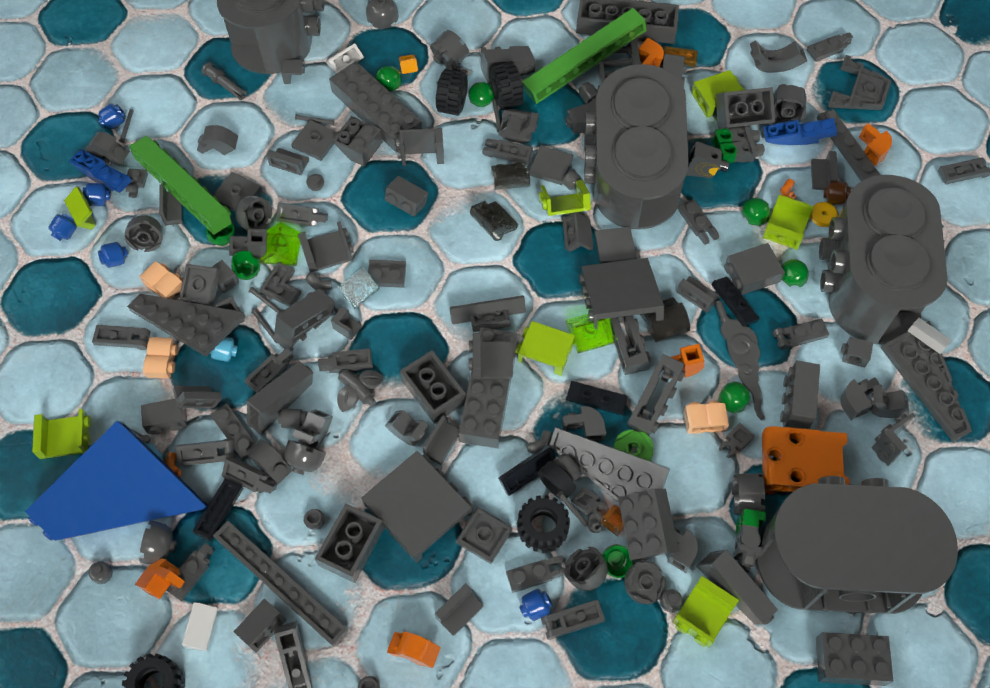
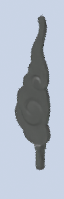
[715,300,764,420]

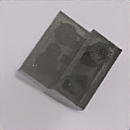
[491,162,530,190]
[470,201,519,241]
[640,297,690,342]

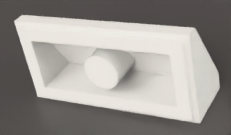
[326,43,364,74]
[908,318,952,354]
[182,602,218,651]

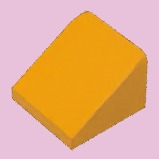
[399,54,418,74]

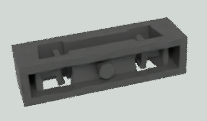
[606,315,651,375]
[627,354,686,436]

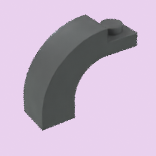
[750,40,807,73]

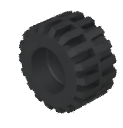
[490,62,524,109]
[436,69,468,116]
[517,495,570,553]
[122,653,185,688]

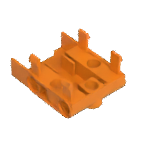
[762,426,850,495]

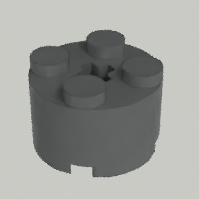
[430,30,469,70]
[773,84,807,123]
[731,473,765,515]

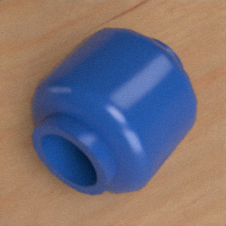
[98,103,126,129]
[83,183,110,207]
[48,213,77,241]
[98,242,128,268]
[519,589,553,621]

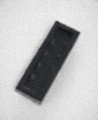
[711,276,760,327]
[566,381,628,416]
[498,445,556,496]
[192,478,244,542]

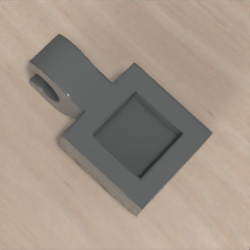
[126,169,148,198]

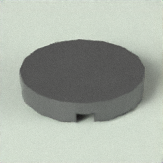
[624,561,666,605]

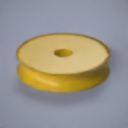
[810,202,838,227]

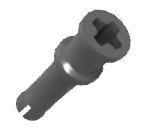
[202,62,247,100]

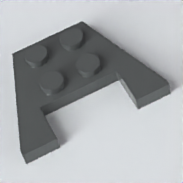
[828,55,891,110]

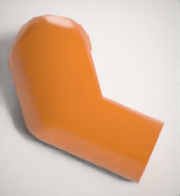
[780,179,796,200]
[165,452,182,477]

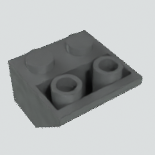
[332,116,383,167]

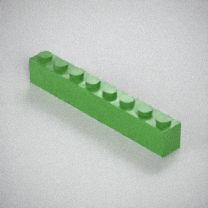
[522,8,647,104]
[129,136,232,235]

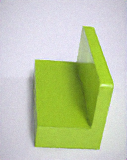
[64,187,96,230]

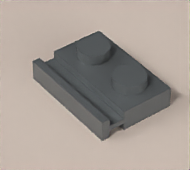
[367,260,406,288]

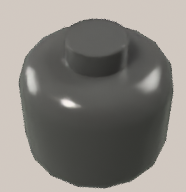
[562,170,582,190]
[88,561,113,584]
[660,589,682,612]

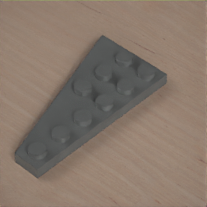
[127,294,246,357]
[881,321,972,442]
[549,427,670,502]

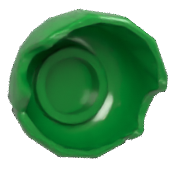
[375,66,402,91]
[468,82,494,107]
[742,197,770,226]
[206,223,235,246]
[231,251,260,280]
[781,259,809,287]
[718,381,750,413]
[602,544,633,579]

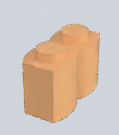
[139,261,183,299]
[143,337,179,379]
[683,401,729,434]

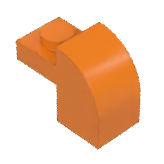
[639,38,664,68]
[859,123,892,166]
[669,344,705,378]
[135,559,185,599]
[387,631,441,668]

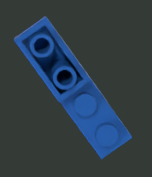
[763,118,837,145]
[69,149,132,193]

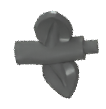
[337,369,383,412]

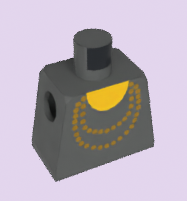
[687,141,729,178]

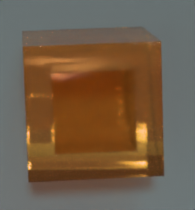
[601,504,624,536]

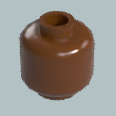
[823,182,851,205]

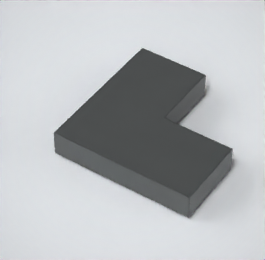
[259,262,301,307]

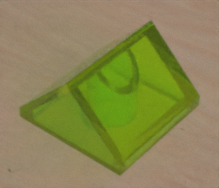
[260,222,301,266]
[565,314,614,354]

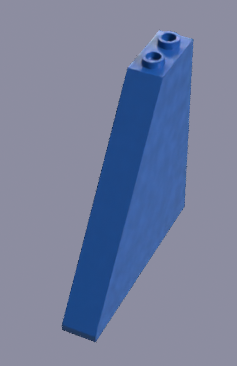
[25,420,208,541]

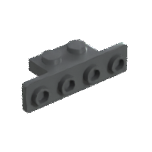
[450,295,526,332]

